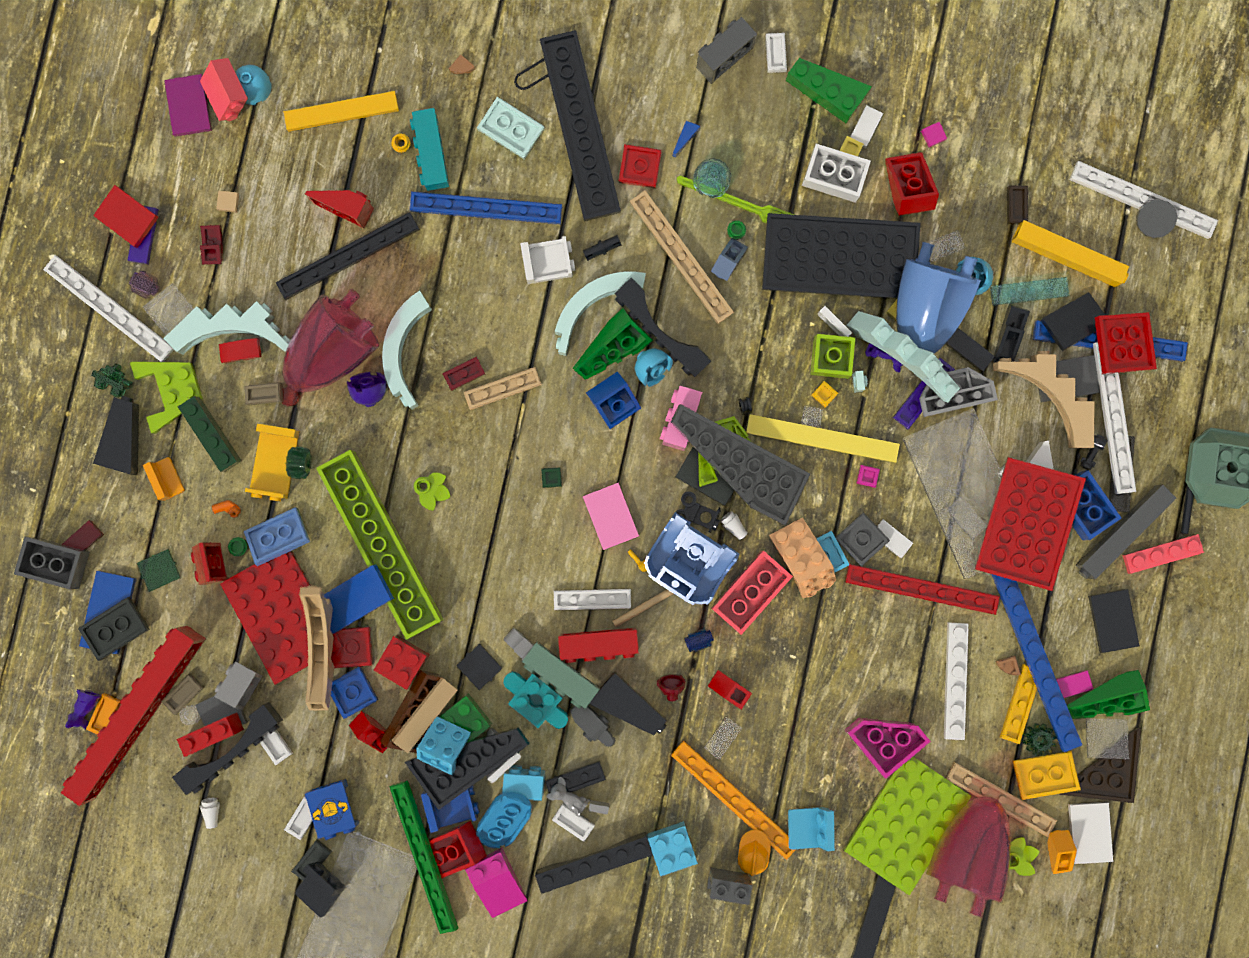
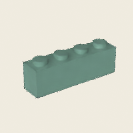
[522,642,599,709]

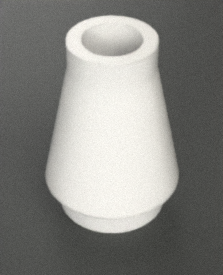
[720,511,748,540]
[200,798,220,829]

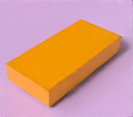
[86,693,121,734]

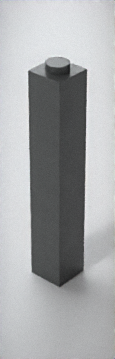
[1075,484,1176,579]

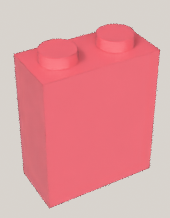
[200,58,248,121]

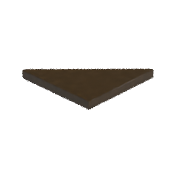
[1060,727,1141,803]

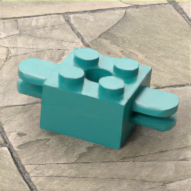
[503,671,569,729]

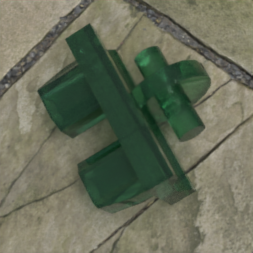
[91,363,133,398]

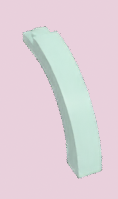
[555,272,646,356]
[382,291,432,410]

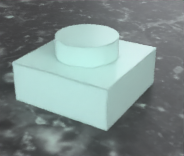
[852,371,867,393]

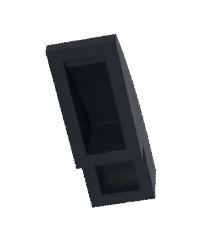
[993,304,1030,363]

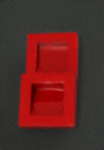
[219,338,262,363]

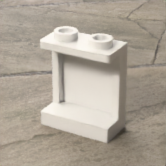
[520,236,575,284]

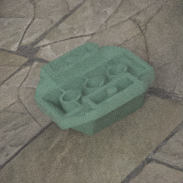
[1185,428,1249,509]

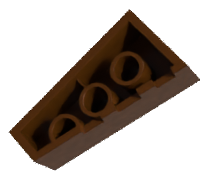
[380,670,445,753]

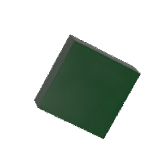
[541,467,562,488]

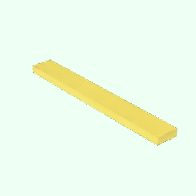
[746,414,900,463]

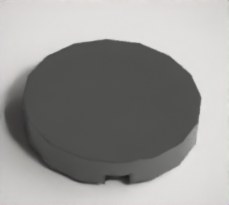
[1136,199,1177,238]

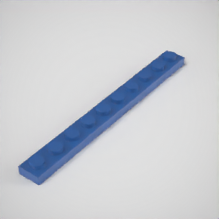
[991,574,1082,752]

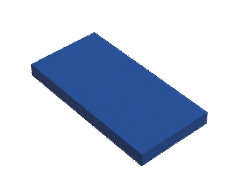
[324,564,394,634]
[79,571,136,654]

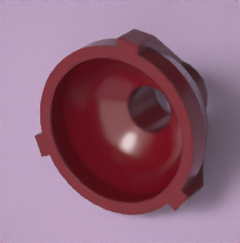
[657,674,685,701]

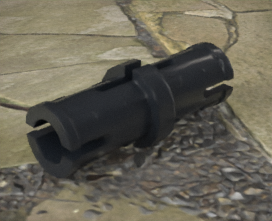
[583,235,622,261]

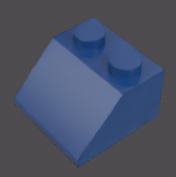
[586,371,641,429]

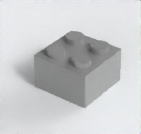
[214,662,263,710]

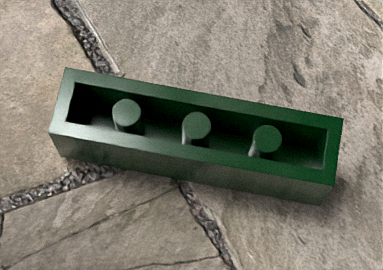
[178,396,242,472]

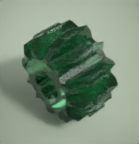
[285,446,312,479]
[1022,723,1057,756]

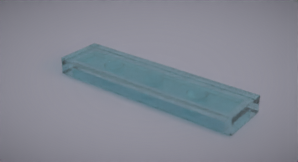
[990,277,1069,306]

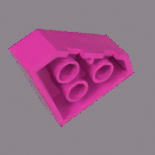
[845,718,931,779]

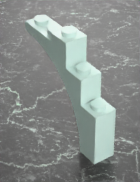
[163,301,295,355]
[846,311,960,403]

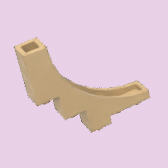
[993,351,1094,449]
[300,586,334,710]

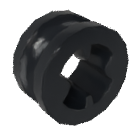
[738,396,752,415]

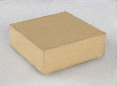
[216,191,239,213]

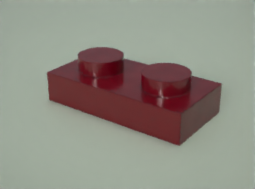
[442,357,486,391]

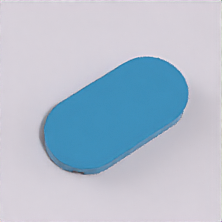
[476,792,532,848]

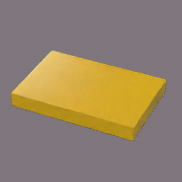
[1012,751,1081,800]

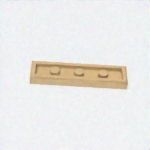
[464,367,542,411]
[392,677,457,753]

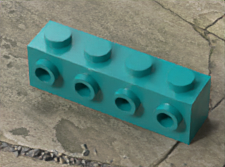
[410,108,450,191]

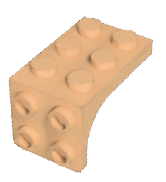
[769,517,836,598]

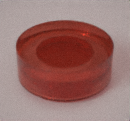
[281,387,300,407]

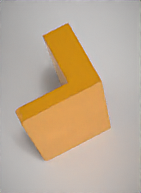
[143,457,185,501]

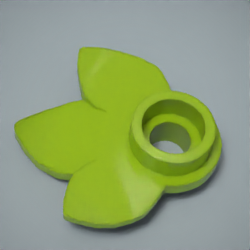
[414,473,450,511]
[1001,837,1039,876]

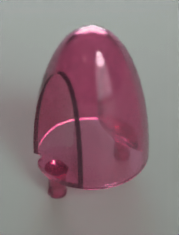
[282,289,379,393]
[926,796,1011,918]

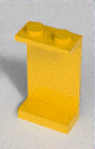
[245,423,300,502]

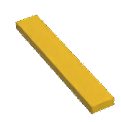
[283,91,399,132]

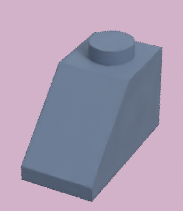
[711,238,748,281]

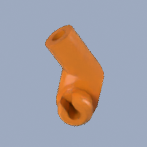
[212,500,241,518]

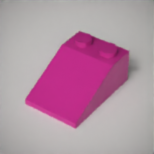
[465,847,527,918]

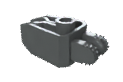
[570,706,616,747]

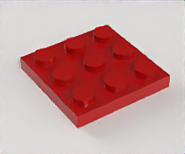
[1095,312,1157,374]

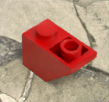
[707,670,752,710]
[349,711,387,753]

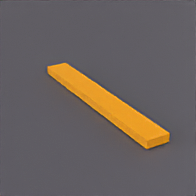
[671,740,796,860]

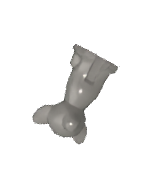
[546,777,590,817]

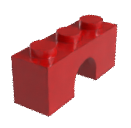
[177,712,244,757]

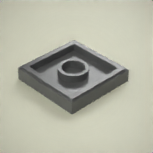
[835,512,890,566]
[195,696,248,726]

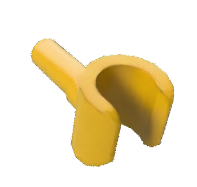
[627,549,647,572]

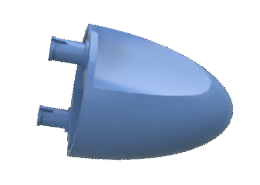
[896,242,981,354]

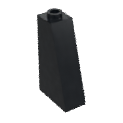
[93,396,139,476]
[590,672,667,736]

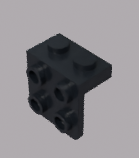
[295,861,346,917]

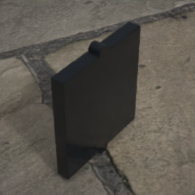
[456,644,502,690]

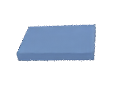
[244,507,310,566]

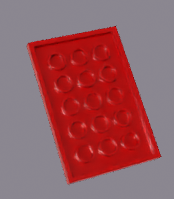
[974,457,1086,591]
[220,551,343,685]

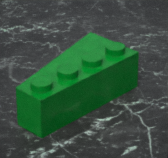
[785,58,872,124]

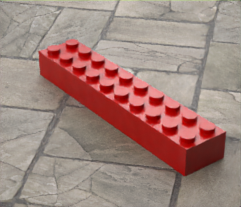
[61,626,206,806]

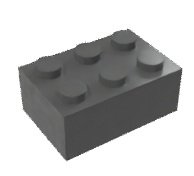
[696,17,757,84]
[14,537,90,589]

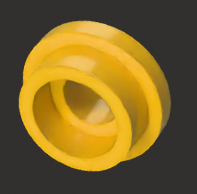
[391,134,411,153]

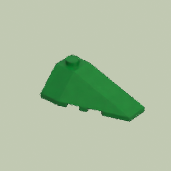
[573,307,653,380]
[1067,670,1150,719]

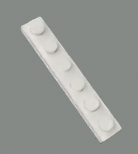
[944,622,968,740]

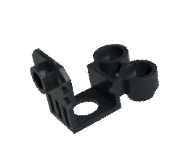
[676,492,721,533]

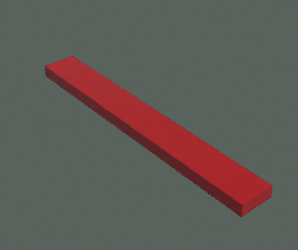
[845,564,1000,615]

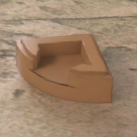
[449,55,476,75]
[995,655,1021,675]

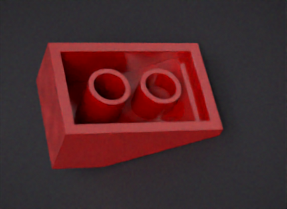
[885,152,939,216]
[305,190,374,228]
[191,542,227,585]
[429,820,487,878]

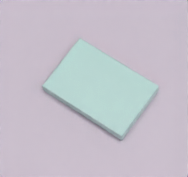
[477,97,545,160]

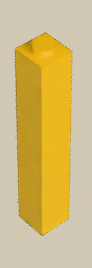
[1011,220,1129,287]

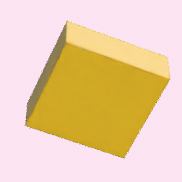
[811,381,838,408]

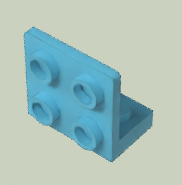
[417,717,470,775]
[788,807,835,851]

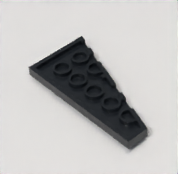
[405,727,530,810]

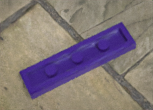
[893,358,955,429]

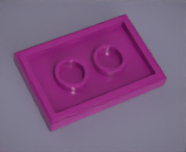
[164,74,212,137]

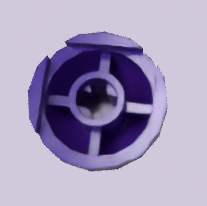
[347,372,387,407]

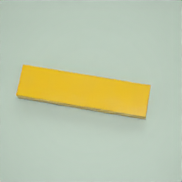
[1000,664,1037,744]

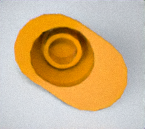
[738,830,771,876]

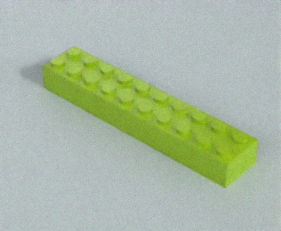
[316,450,444,640]

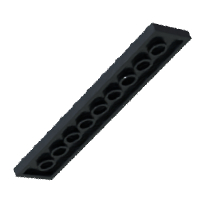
[540,30,621,221]

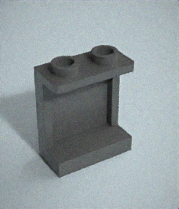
[707,867,752,905]

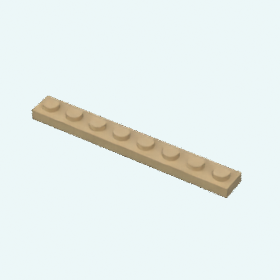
[630,190,734,324]

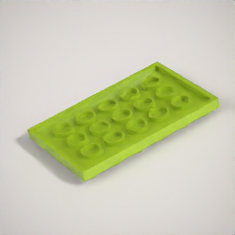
[843,757,971,896]

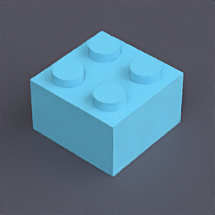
[502,765,546,801]
[647,821,698,876]

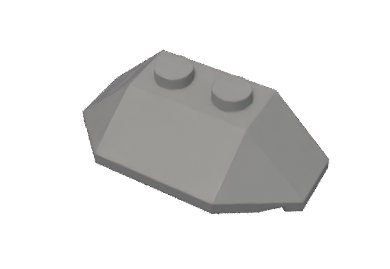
[919,367,998,417]

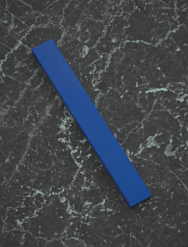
[410,192,562,225]
[1033,320,1188,362]

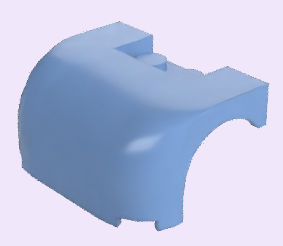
[644,512,740,605]

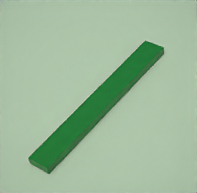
[389,780,459,934]

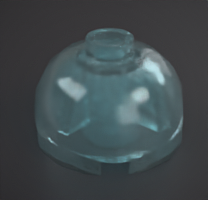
[693,158,731,198]

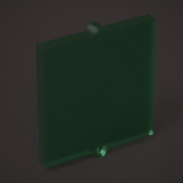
[137,549,181,592]

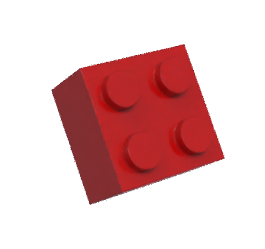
[374,635,430,690]

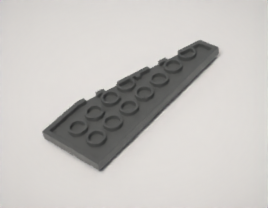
[671,405,810,525]

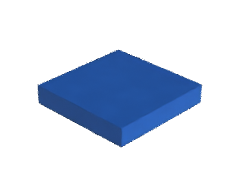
[331,666,379,719]

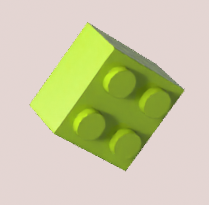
[810,334,855,379]

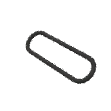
[514,58,549,90]

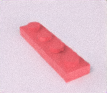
[1122,534,1204,574]

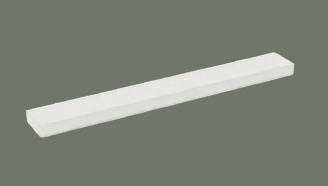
[1069,161,1218,239]
[43,255,174,362]
[1093,342,1136,494]

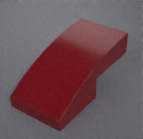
[200,225,223,265]

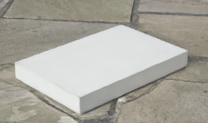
[1068,802,1113,864]

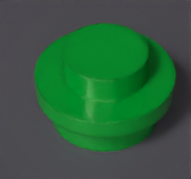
[727,220,746,240]
[228,537,248,556]

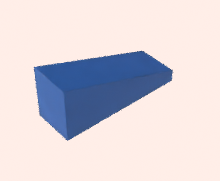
[672,121,700,158]

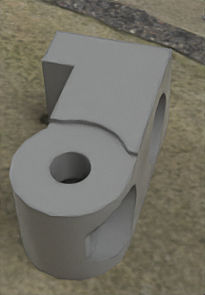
[503,628,534,660]

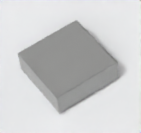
[589,800,609,814]

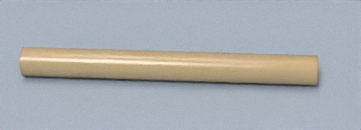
[612,589,674,628]

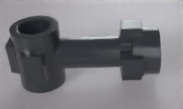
[1080,434,1108,471]

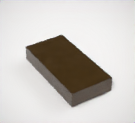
[1007,185,1028,225]

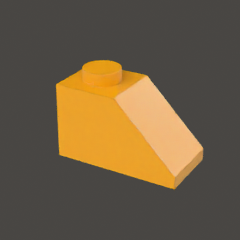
[1047,830,1077,874]

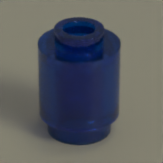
[684,628,714,652]

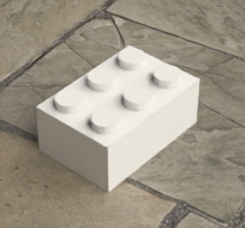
[802,144,871,203]

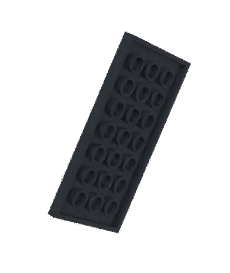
[762,213,921,299]

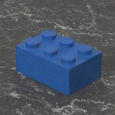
[1072,470,1122,540]

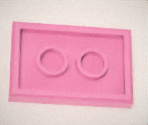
[583,483,639,550]

